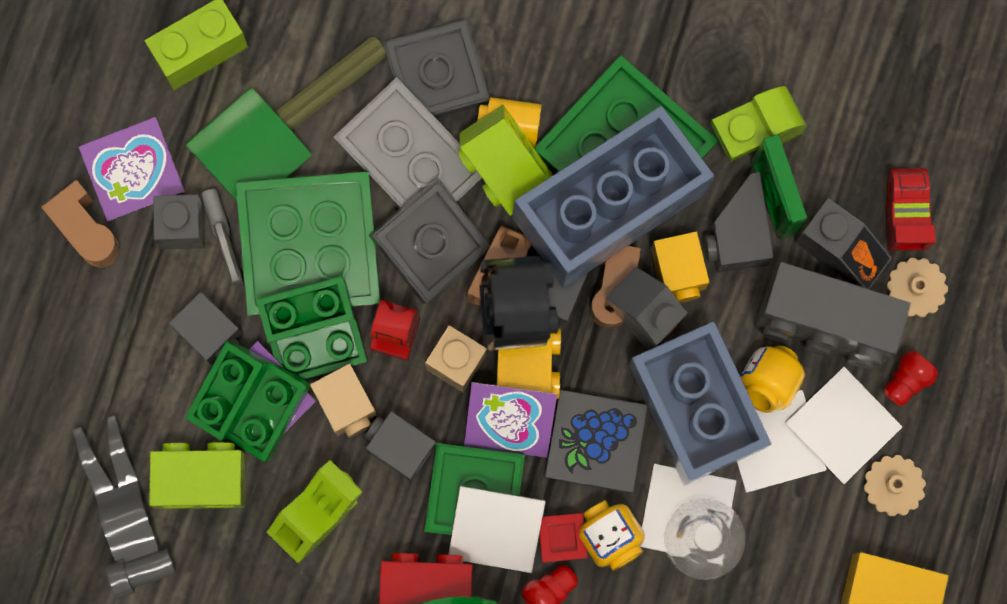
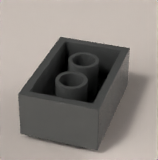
[753,262,911,369]

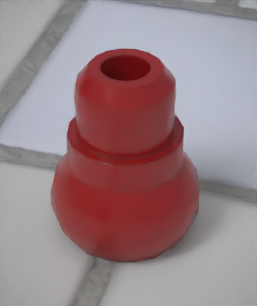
[884,350,938,406]
[521,565,578,604]

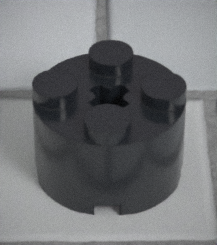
[479,256,559,351]

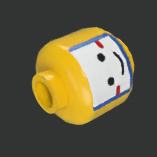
[740,346,805,413]
[579,501,645,571]

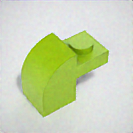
[710,86,807,162]
[266,461,362,564]

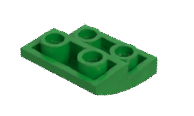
[185,87,312,202]
[256,276,368,379]
[185,341,311,462]

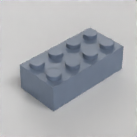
[512,106,714,288]

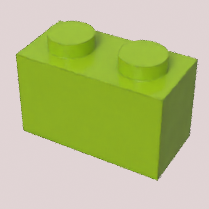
[144,0,248,90]
[458,105,553,216]
[150,443,246,509]

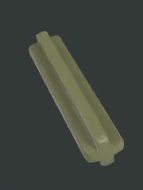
[276,36,386,130]

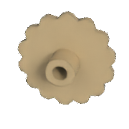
[886,258,948,318]
[864,455,926,517]

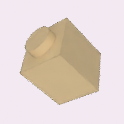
[425,325,487,393]
[310,364,377,438]

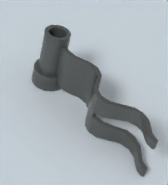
[73,415,177,599]

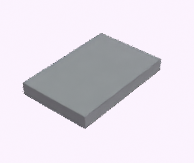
[333,77,482,208]

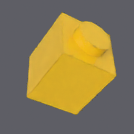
[650,232,710,303]

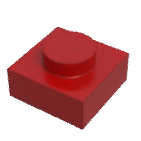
[539,513,587,563]

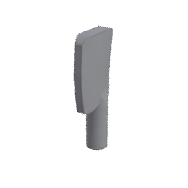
[201,189,245,287]

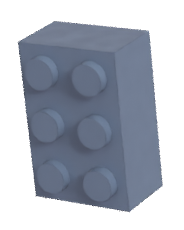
[629,321,771,486]

